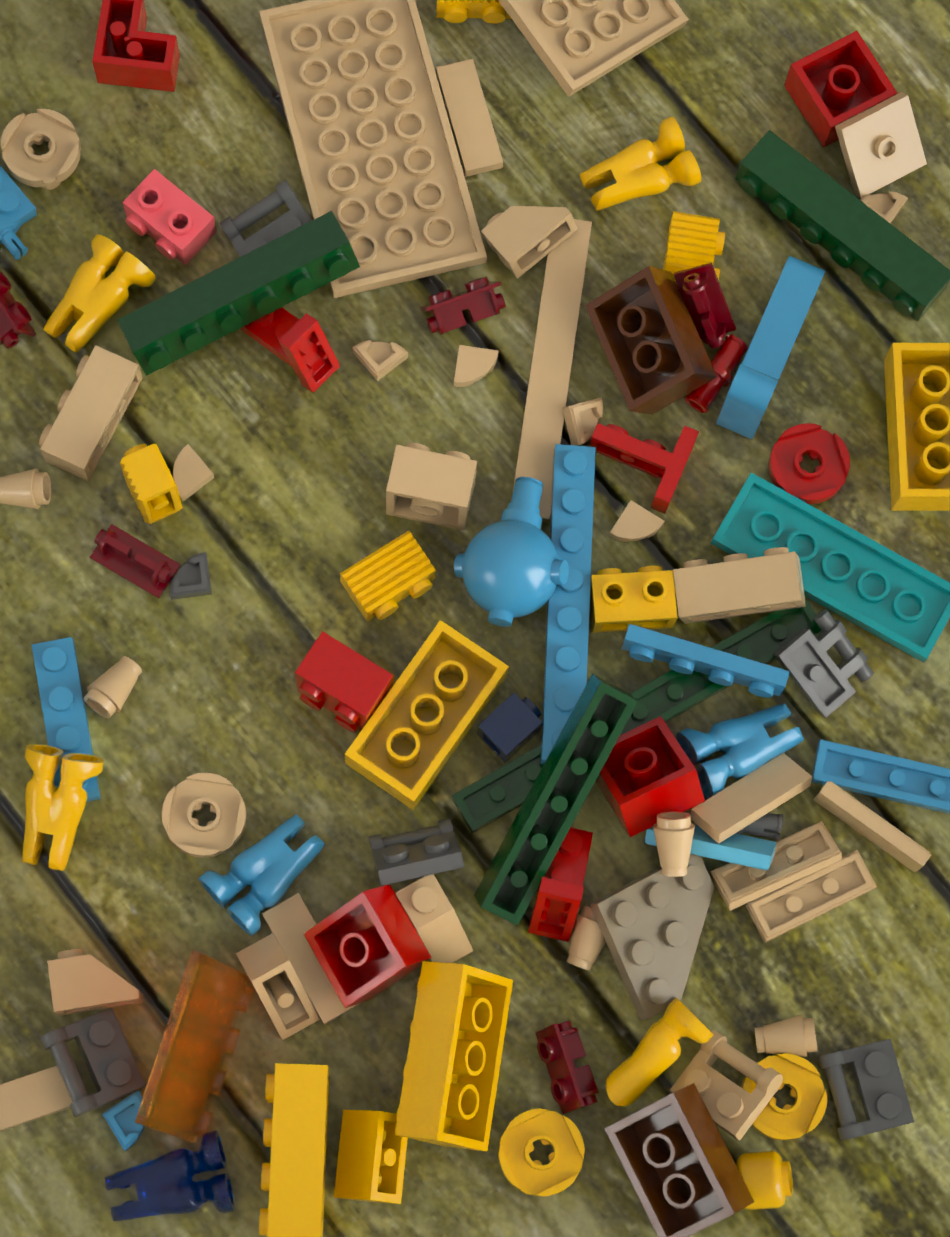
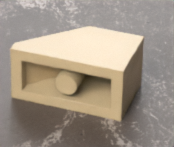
[481,206,578,279]
[395,874,473,963]
[236,933,320,1040]
[47,949,143,1016]

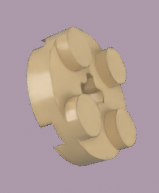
[1,109,81,190]
[162,773,247,858]

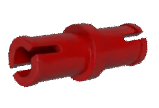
[685,335,749,413]

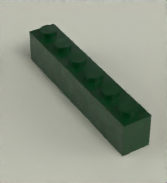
[735,130,950,321]
[117,211,360,376]
[474,674,638,926]

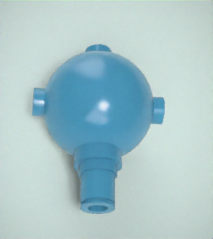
[454,477,569,627]

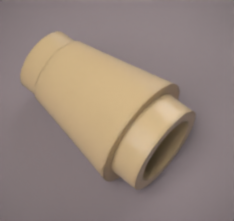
[0,469,51,509]
[84,656,142,719]
[653,812,695,877]
[567,905,606,971]
[755,1014,818,1057]

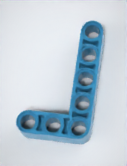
[716,255,826,440]

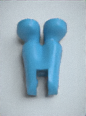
[676,703,804,800]
[198,814,325,936]

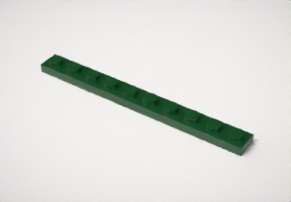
[451,598,821,834]

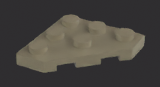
[590,854,714,1020]

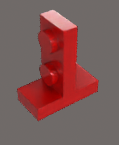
[240,307,340,393]
[589,423,699,514]
[528,827,593,942]

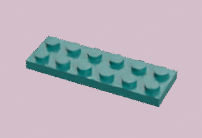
[711,473,950,663]

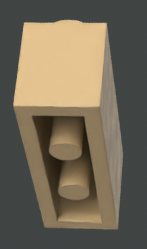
[39,345,143,481]
[673,547,806,624]

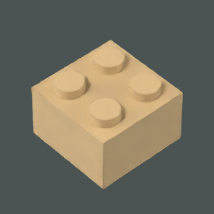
[386,443,477,531]

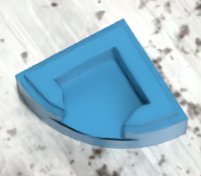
[102,1090,146,1151]

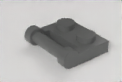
[220,179,312,257]
[369,818,464,886]
[40,1007,146,1117]
[817,1038,914,1141]

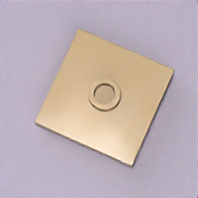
[835,92,927,198]

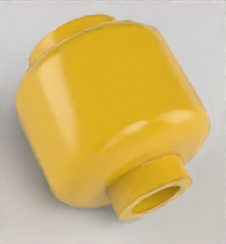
[736,1151,793,1210]

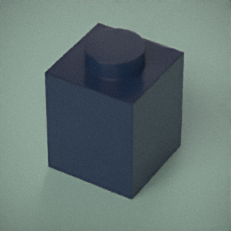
[476,693,543,763]

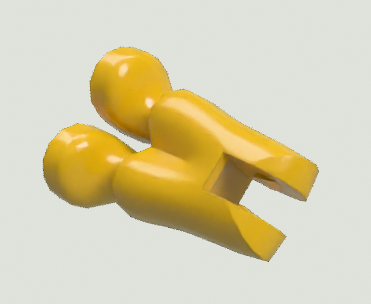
[579,116,702,211]
[43,234,157,353]
[22,744,104,871]
[605,997,714,1107]

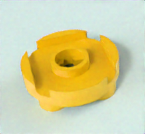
[741,1053,827,1141]
[498,1108,585,1197]

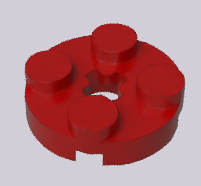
[768,423,850,505]

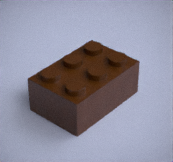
[585,266,717,415]
[604,1083,754,1237]

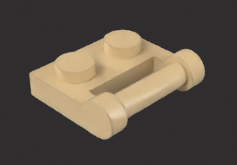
[670,1030,783,1141]

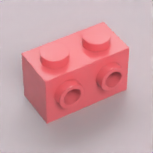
[123,169,217,266]

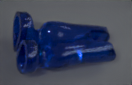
[104,1130,235,1222]

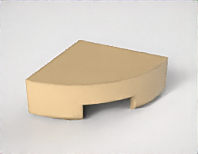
[860,192,908,224]
[352,340,408,381]
[453,345,499,387]
[562,397,603,446]
[173,444,214,502]
[609,500,665,542]

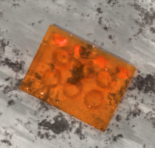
[135,950,254,1145]

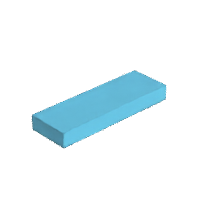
[645,824,777,870]

